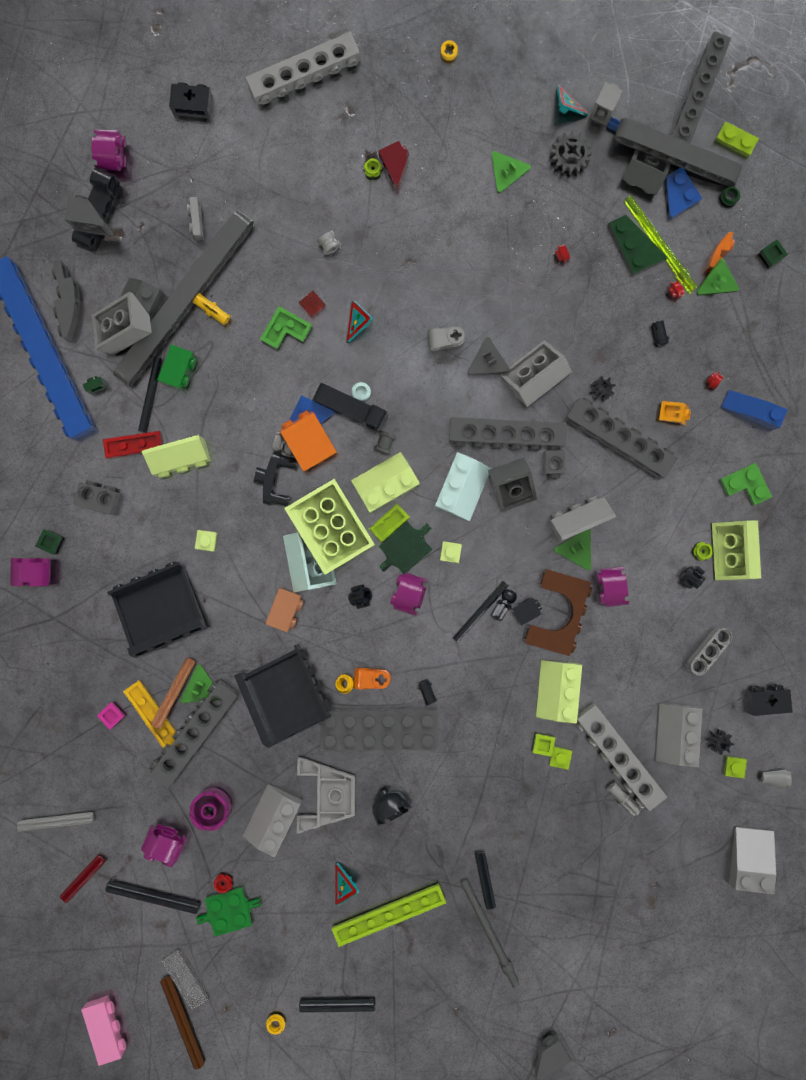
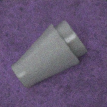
[762,769,792,789]

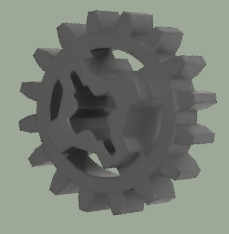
[550,131,593,175]

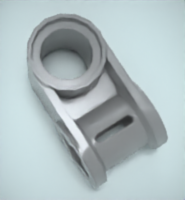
[427,327,465,351]

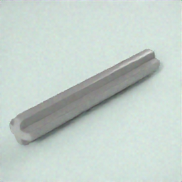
[17,812,94,832]

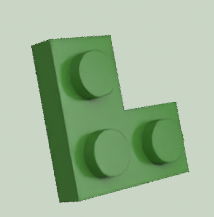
[260,306,312,350]
[720,463,772,505]

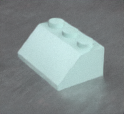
[435,452,491,521]
[283,532,337,593]

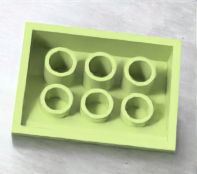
[284,479,375,575]

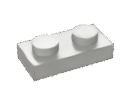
[187,197,204,241]

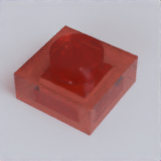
[299,291,326,318]

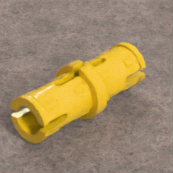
[193,293,231,325]

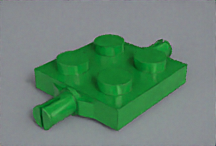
[196,886,261,937]

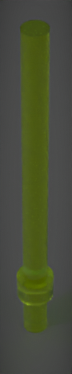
[625,195,698,291]

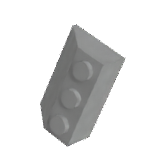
[92,292,152,355]
[500,340,572,407]
[548,495,616,541]
[655,703,703,767]
[243,784,302,857]

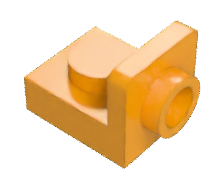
[659,401,691,425]

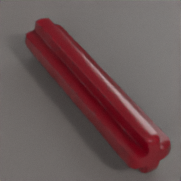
[60,855,105,903]

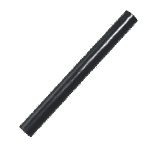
[138,357,162,433]
[453,581,508,643]

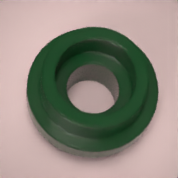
[721,186,740,206]

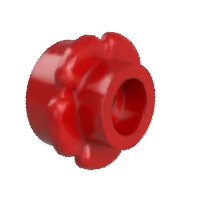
[555,244,571,263]
[668,281,685,299]
[707,372,724,390]
[213,874,232,893]

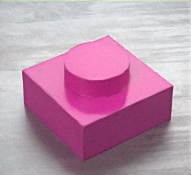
[97,702,125,730]

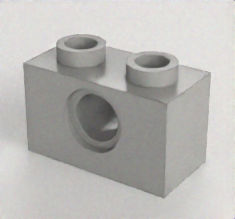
[589,82,623,125]

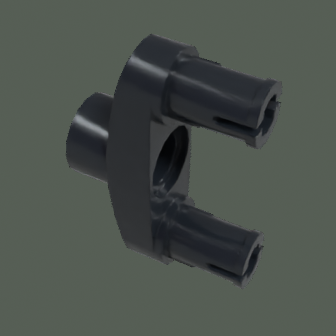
[253,451,297,507]

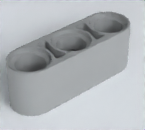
[686,627,732,676]

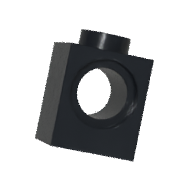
[511,597,542,626]

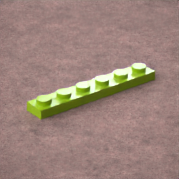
[332,883,446,947]

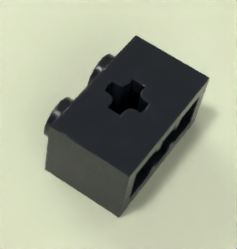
[169,82,213,117]
[746,685,793,716]

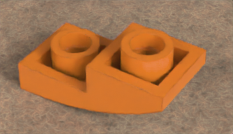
[705,232,734,272]

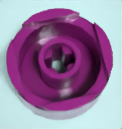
[91,129,126,171]
[10,558,51,586]
[597,566,629,607]
[390,572,428,616]
[189,787,232,831]
[141,824,187,867]

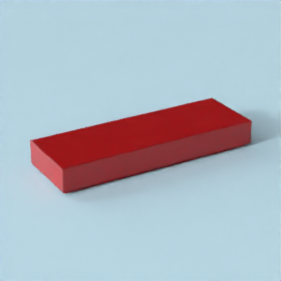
[103,431,163,459]

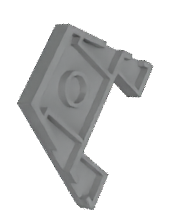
[297,757,355,834]

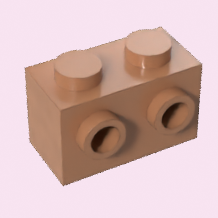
[266,588,304,632]

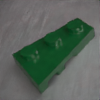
[608,215,668,276]

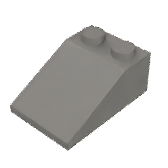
[729,826,776,894]

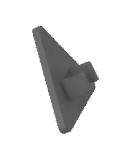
[468,337,510,375]

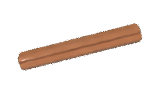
[151,658,195,729]

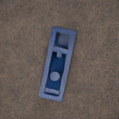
[721,390,788,430]

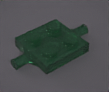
[378,521,432,574]

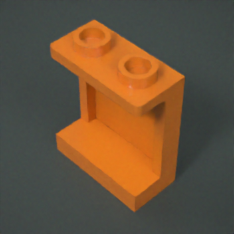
[279,410,337,472]

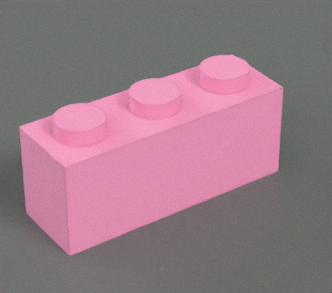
[81,996,126,1066]

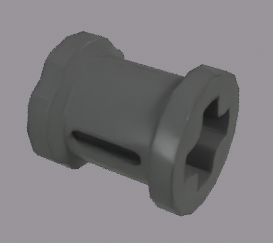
[373,430,396,454]

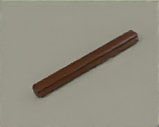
[160,976,204,1070]

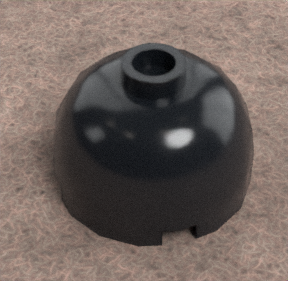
[372,789,412,826]

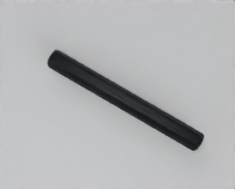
[105,881,200,914]

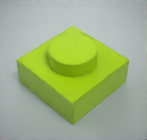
[532,733,555,757]
[549,746,572,770]
[723,756,747,779]

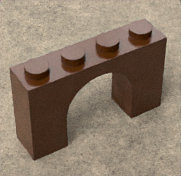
[523,569,592,656]

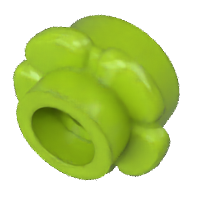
[364,159,382,177]
[693,542,712,561]

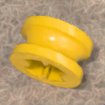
[441,41,458,61]

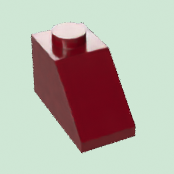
[378,141,409,191]

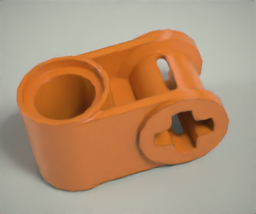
[354,668,391,689]

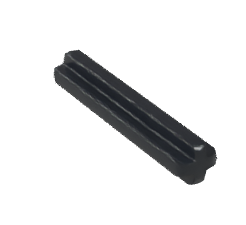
[475,852,496,910]

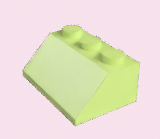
[142,435,211,478]
[351,452,420,513]
[712,521,761,580]
[536,660,582,723]

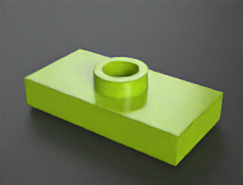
[369,503,410,543]

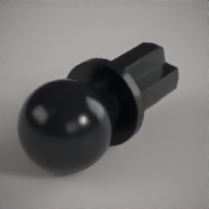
[492,589,517,621]

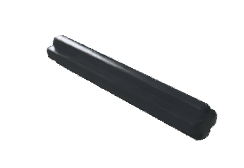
[299,999,375,1013]

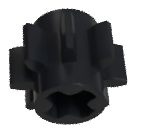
[591,376,616,401]
[681,566,706,589]
[348,584,372,609]
[708,730,734,755]

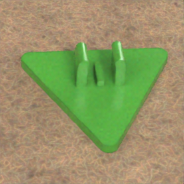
[491,151,531,193]
[697,259,739,295]
[554,529,591,570]
[180,664,220,703]

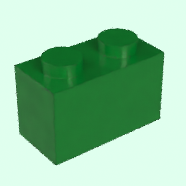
[157,344,197,391]

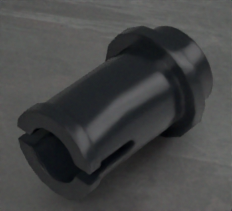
[652,320,670,346]
[418,679,437,705]

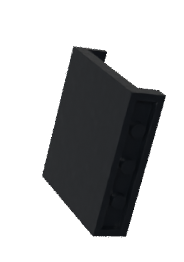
[107,562,206,658]
[234,645,331,748]

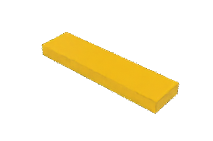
[123,680,181,748]

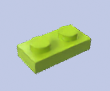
[715,121,759,158]

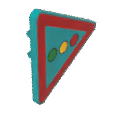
[557,85,589,116]
[346,301,373,342]
[335,863,359,906]

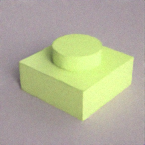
[195,530,217,552]
[440,541,462,563]

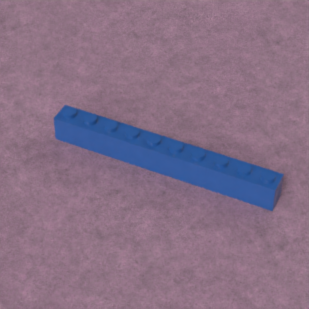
[0,256,95,440]

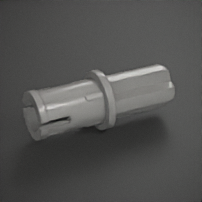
[607,782,641,816]

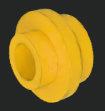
[335,674,354,694]
[266,1014,285,1035]

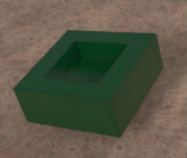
[760,239,788,267]
[82,376,108,394]
[35,529,63,555]

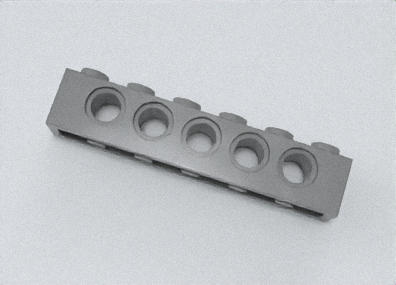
[246,32,361,105]
[575,703,667,812]

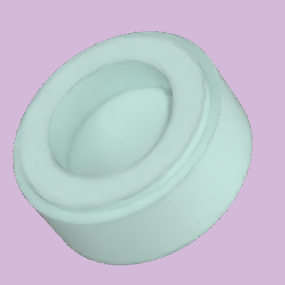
[352,382,371,402]

